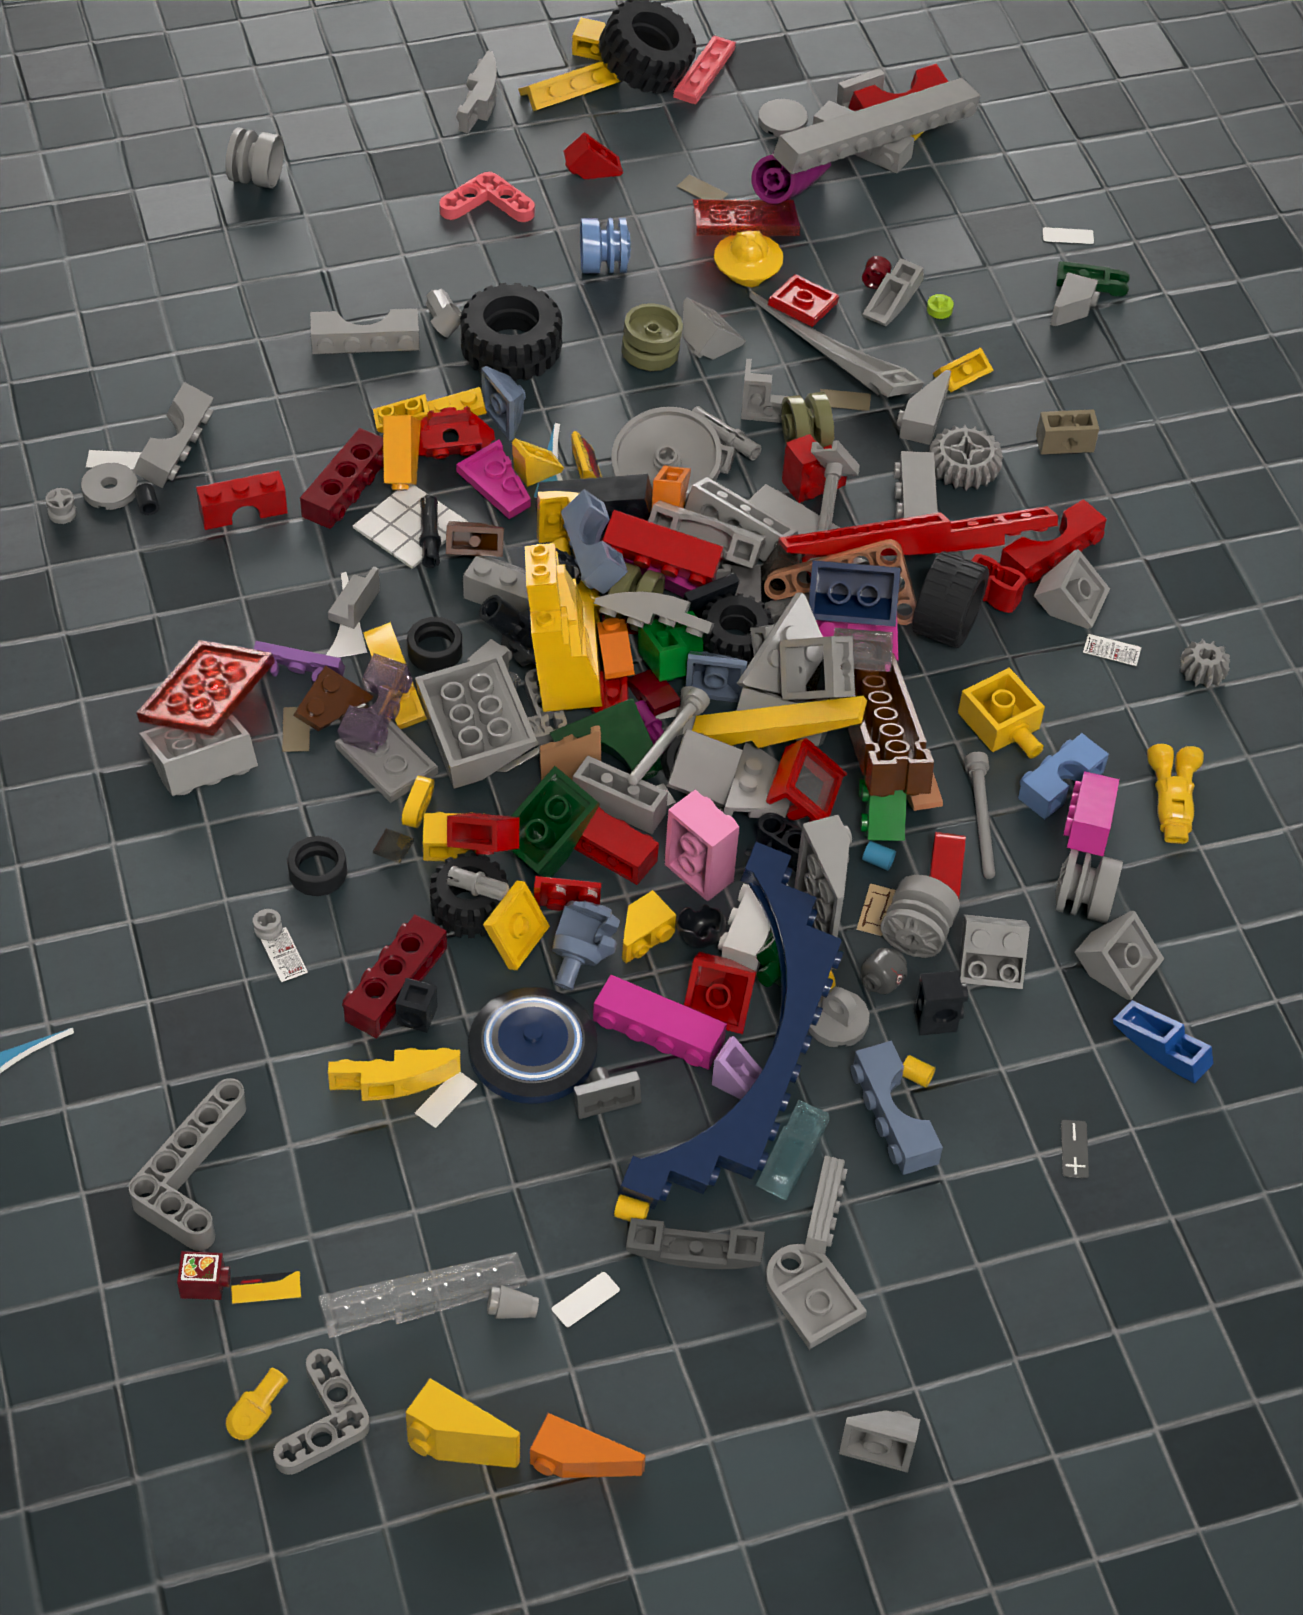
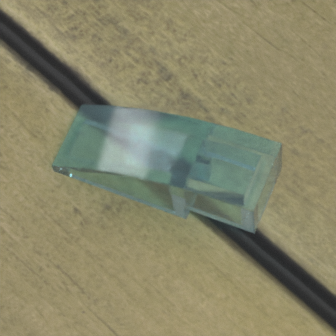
[756,1100,830,1200]

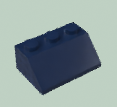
[809,560,901,627]

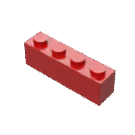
[602,510,724,587]
[574,807,659,885]

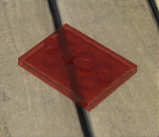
[692,199,800,236]
[136,640,275,736]

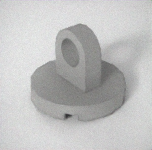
[808,986,869,1047]

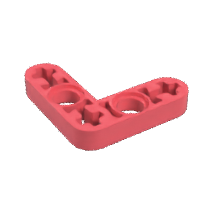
[439,172,535,222]

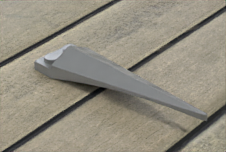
[749,291,924,397]

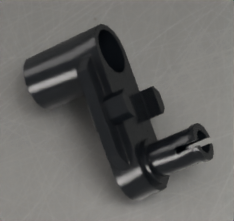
[479,595,536,666]

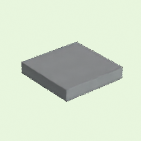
[666,729,743,807]

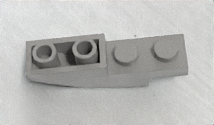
[456,50,497,133]
[594,592,714,638]

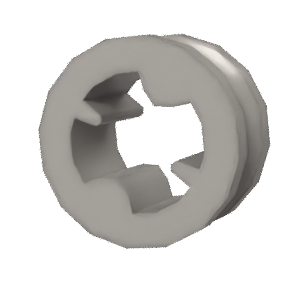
[253,909,283,940]

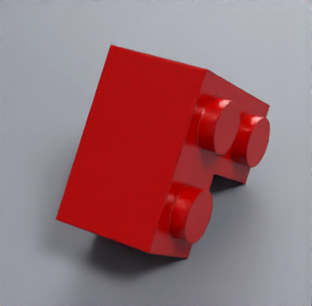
[782,434,847,503]

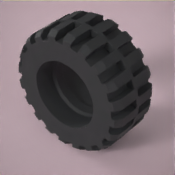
[599,0,697,93]
[460,283,562,382]

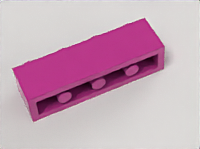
[1063,771,1120,856]
[593,975,727,1070]

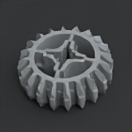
[929,425,1003,491]

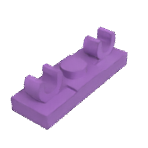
[253,641,345,683]

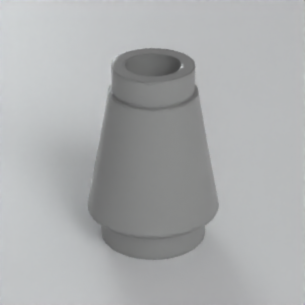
[487,1285,539,1319]

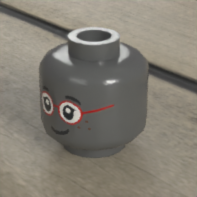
[861,948,907,995]

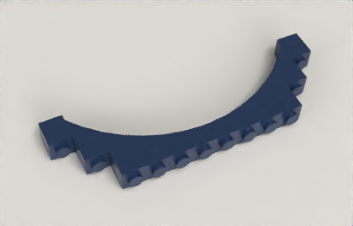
[617,842,844,1209]

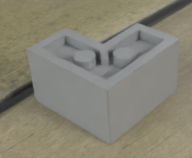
[741,358,788,423]

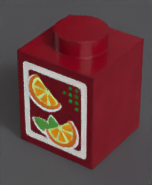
[177,1251,231,1300]

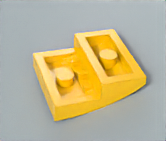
[537,491,597,547]

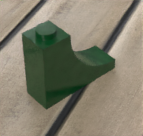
[550,698,662,780]

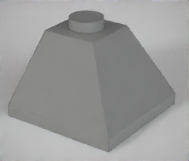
[683,297,746,360]
[1034,549,1110,629]
[1074,911,1164,1000]
[839,1410,920,1472]

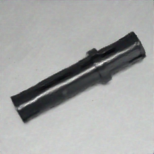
[419,495,441,568]

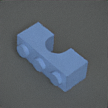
[1018,733,1109,820]

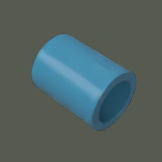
[862,841,896,871]

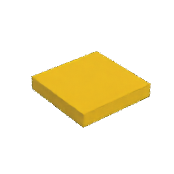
[483,880,550,970]

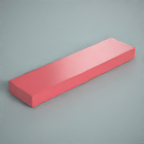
[674,36,736,105]

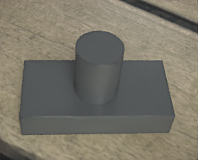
[573,1067,641,1119]

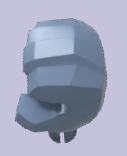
[552,901,620,991]

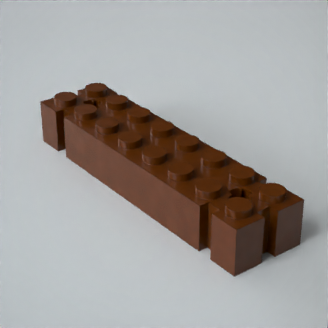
[838,635,934,797]

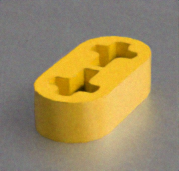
[401,775,434,828]

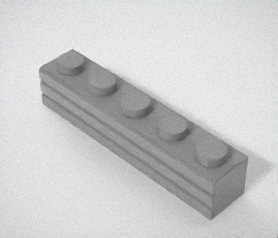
[804,1156,847,1254]

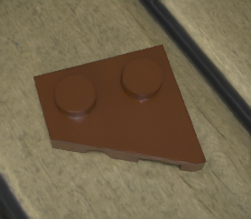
[293,666,374,732]

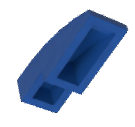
[1113,1000,1213,1084]

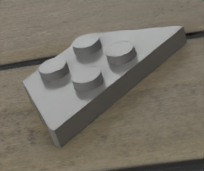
[737,593,824,695]
[723,741,790,818]

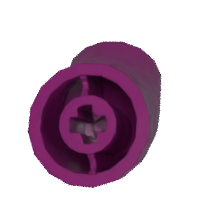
[752,153,831,204]

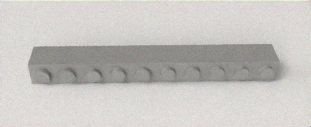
[773,78,981,174]

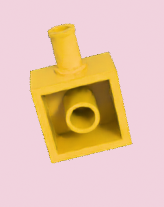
[958,667,1045,759]

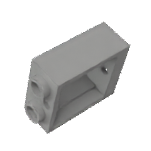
[780,636,855,700]

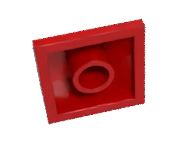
[684,952,757,1034]

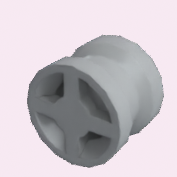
[45,488,76,524]

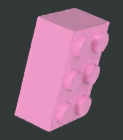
[665,790,739,902]

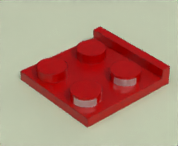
[534,876,601,911]

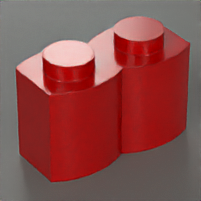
[971,554,1026,613]

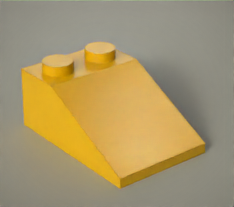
[406,1378,520,1468]

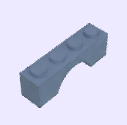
[561,489,628,594]
[851,1041,943,1175]

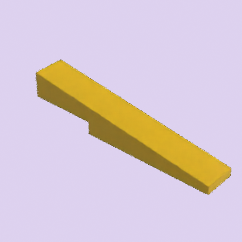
[692,696,867,748]

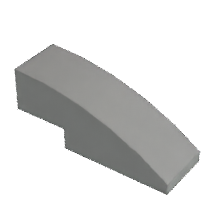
[863,258,924,326]

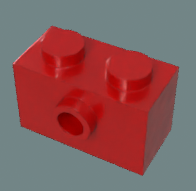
[447,813,520,855]

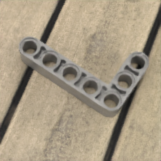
[129,1078,247,1251]

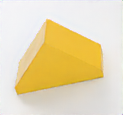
[512,438,564,487]

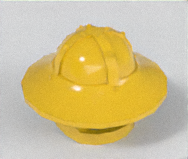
[714,231,783,288]

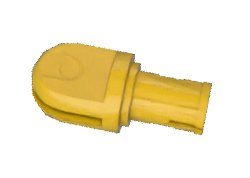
[226,1367,288,1440]

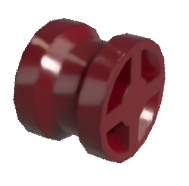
[862,256,892,289]

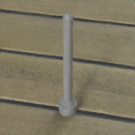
[627,688,710,786]
[964,752,995,879]

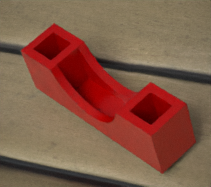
[848,63,949,111]
[1000,499,1107,586]

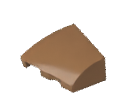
[539,726,601,781]

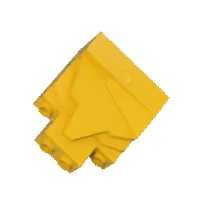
[525,543,602,712]

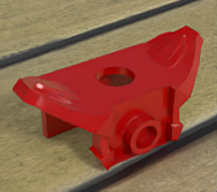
[419,406,495,459]

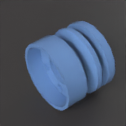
[580,218,630,274]

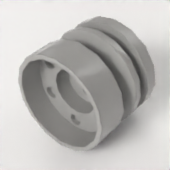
[226,127,284,189]
[1055,849,1123,924]
[880,875,960,958]

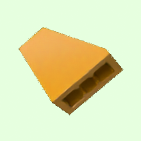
[383,415,421,490]

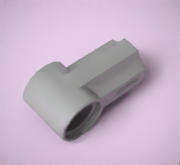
[426,288,462,338]

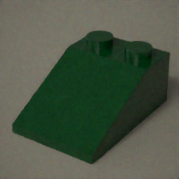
[511,766,600,878]

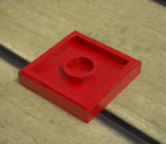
[768,274,839,327]

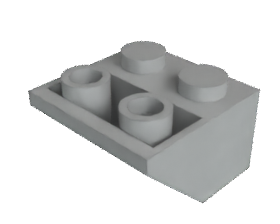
[960,915,1030,989]

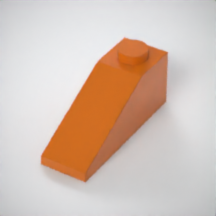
[530,1413,646,1478]

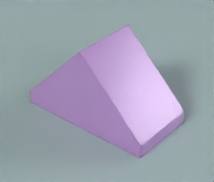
[712,1036,762,1099]

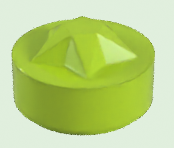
[927,294,954,319]

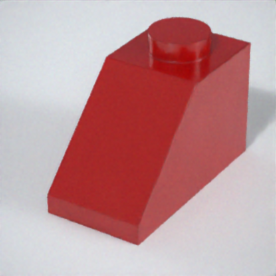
[563,132,623,179]

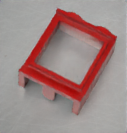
[766,738,847,822]

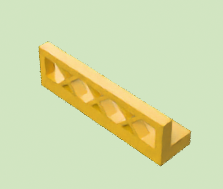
[519,61,621,111]

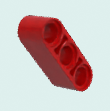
[929,832,966,899]

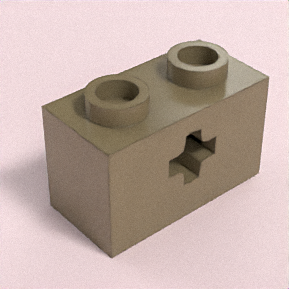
[1036,409,1099,455]

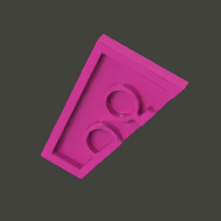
[456,439,531,519]

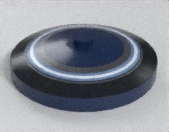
[468,987,598,1104]

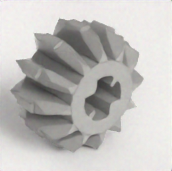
[1180,639,1230,689]

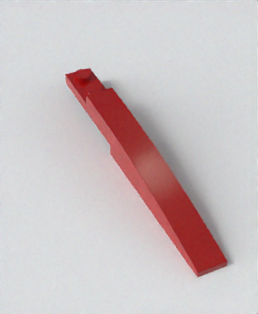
[779,506,1058,556]

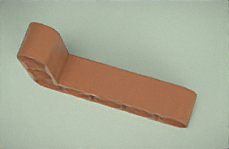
[764,539,917,625]

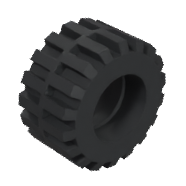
[701,593,774,667]
[430,853,508,938]

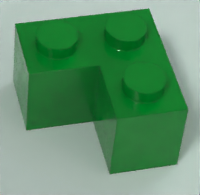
[638,611,703,681]
[858,775,907,841]

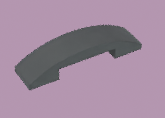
[626,1218,765,1269]

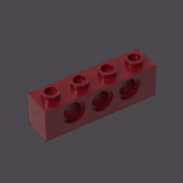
[300,428,384,529]
[342,914,447,1039]

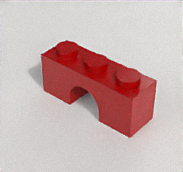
[196,470,288,530]

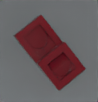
[628,669,680,716]

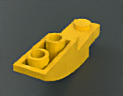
[373,387,487,433]
[363,622,427,729]
[328,1048,461,1101]

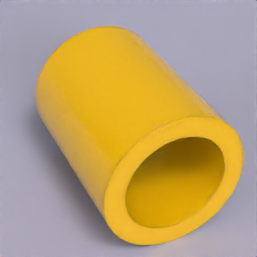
[902,1055,936,1088]
[614,1194,650,1222]

